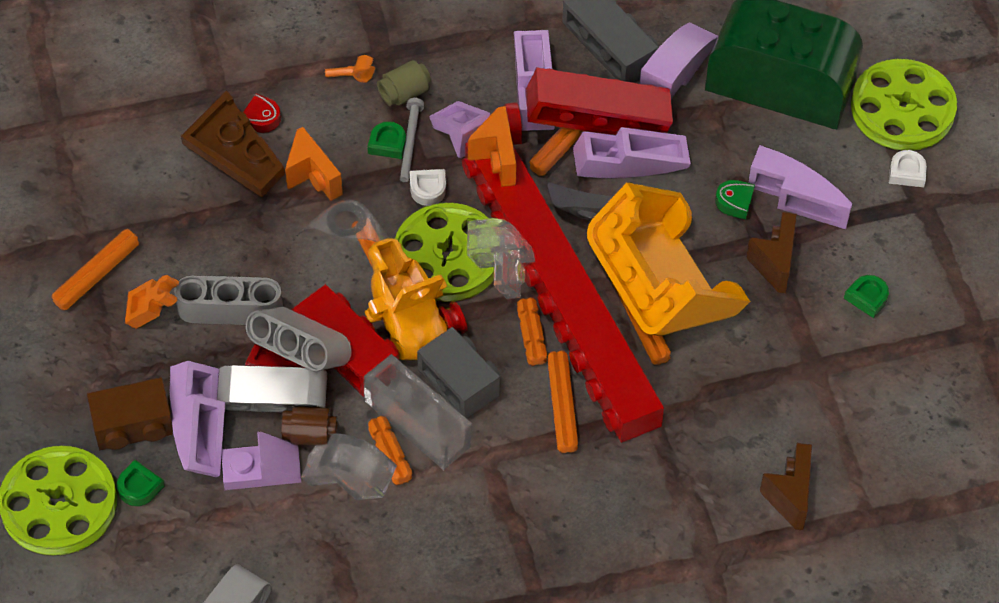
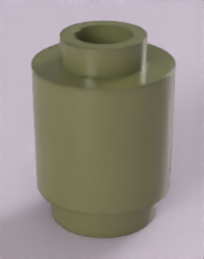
[377,60,431,106]

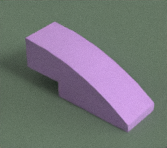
[640,22,718,99]
[514,30,554,131]
[573,127,691,178]
[748,145,852,229]
[170,361,225,477]

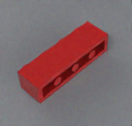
[526,67,673,135]

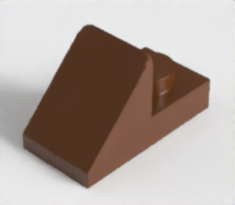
[746,212,797,293]
[760,443,812,530]

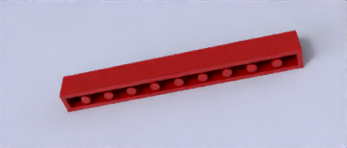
[462,142,664,443]

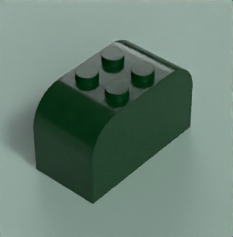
[705,0,863,130]

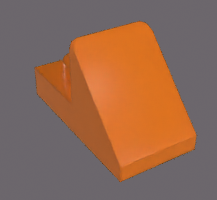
[468,106,516,187]
[285,127,343,201]

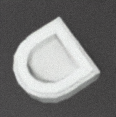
[889,150,927,187]
[409,169,446,206]

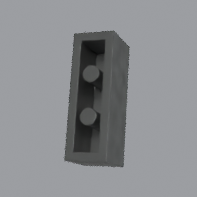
[562,0,659,83]

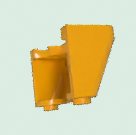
[587,182,751,336]

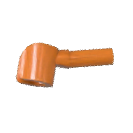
[325,55,375,83]

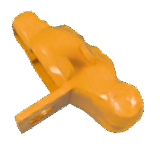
[365,238,447,360]

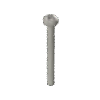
[400,98,424,182]

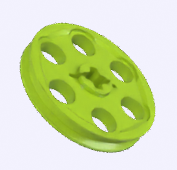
[851,59,957,151]
[395,203,502,302]
[0,446,117,556]

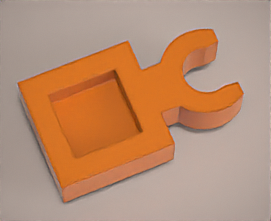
[125,275,179,329]

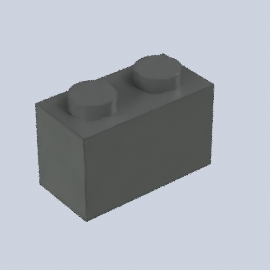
[417,327,501,420]

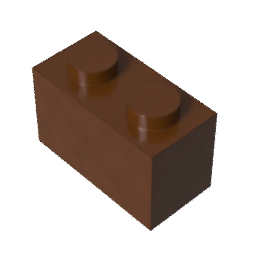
[87,377,173,451]

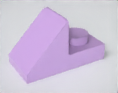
[429,101,490,158]
[222,432,301,490]

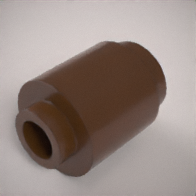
[281,407,337,446]

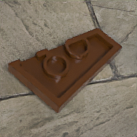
[181,90,285,197]

